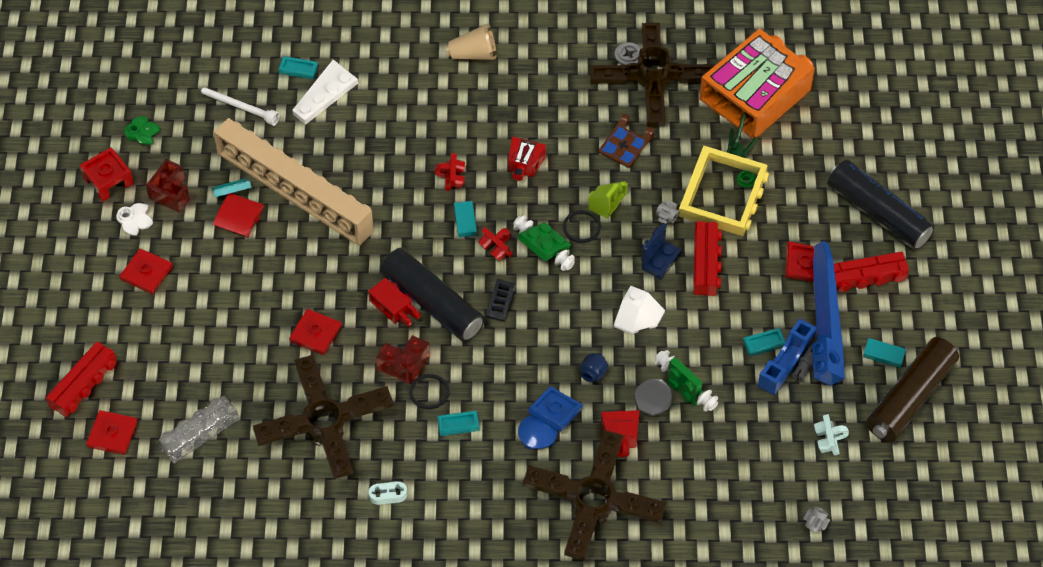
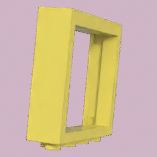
[679,146,770,236]

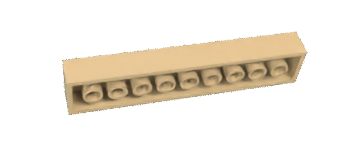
[214,118,374,246]

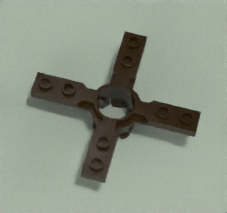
[590,23,716,127]
[253,355,394,479]
[523,430,667,561]

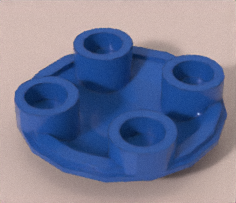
[518,415,557,450]

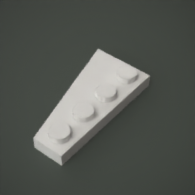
[292,60,358,125]

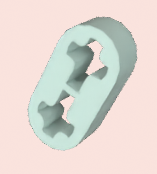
[369,482,407,505]

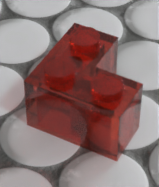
[146,159,190,213]
[376,335,430,384]

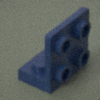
[641,223,681,280]

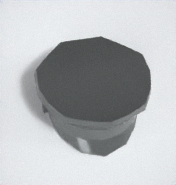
[634,379,672,416]

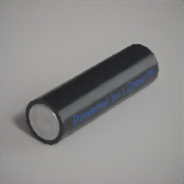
[827,160,935,251]
[381,248,485,342]

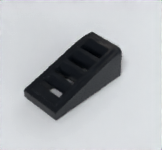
[486,279,515,322]

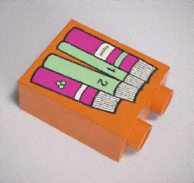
[699,28,815,139]

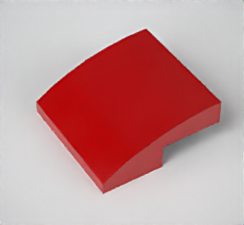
[213,193,264,238]

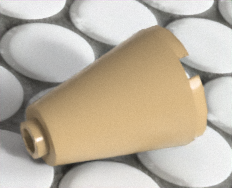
[446,24,497,60]

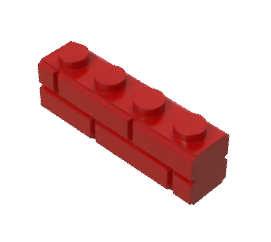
[693,221,722,296]
[834,251,909,292]
[45,341,117,417]

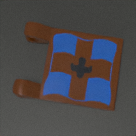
[598,114,655,169]

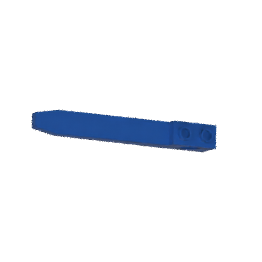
[812,241,845,386]

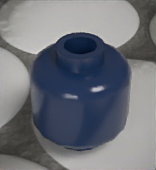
[579,353,608,383]

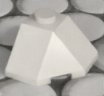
[614,286,665,334]

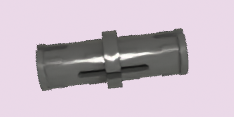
[792,345,813,382]

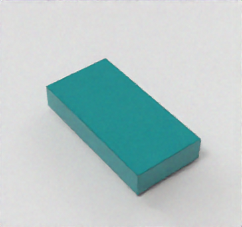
[278,56,318,80]
[212,178,251,197]
[454,201,477,237]
[743,328,786,357]
[863,338,906,368]
[437,410,479,436]

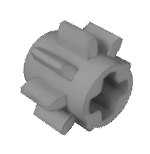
[656,201,679,224]
[803,507,830,532]

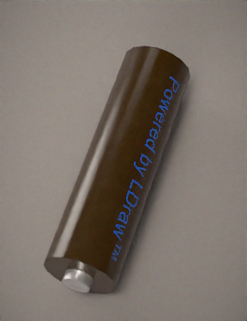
[866,337,959,442]

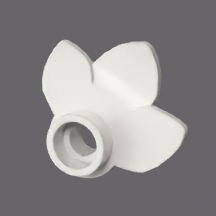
[116,203,153,235]

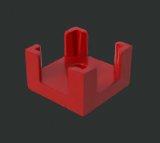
[79,147,134,202]

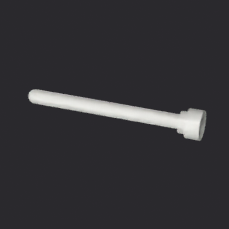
[201,87,280,126]

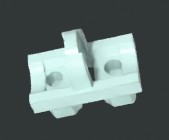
[814,414,849,455]

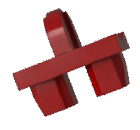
[434,153,465,191]
[478,227,513,261]

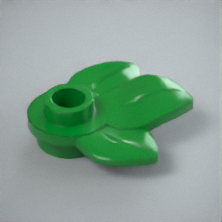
[124,116,161,145]

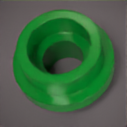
[737,170,756,188]

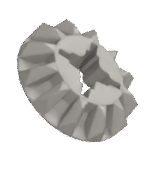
[615,42,641,65]

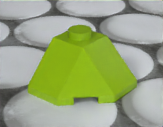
[588,181,628,219]

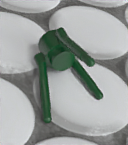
[727,114,758,158]

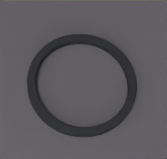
[563,210,601,243]
[409,374,449,410]

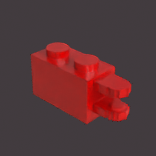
[368,278,421,327]

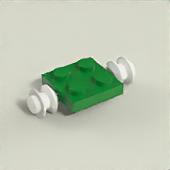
[513,215,575,271]
[655,350,718,411]

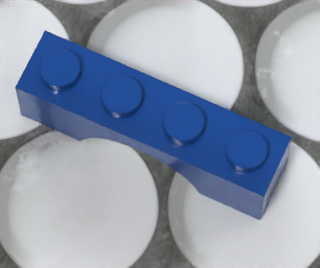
[758,318,817,396]

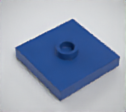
[528,386,583,432]

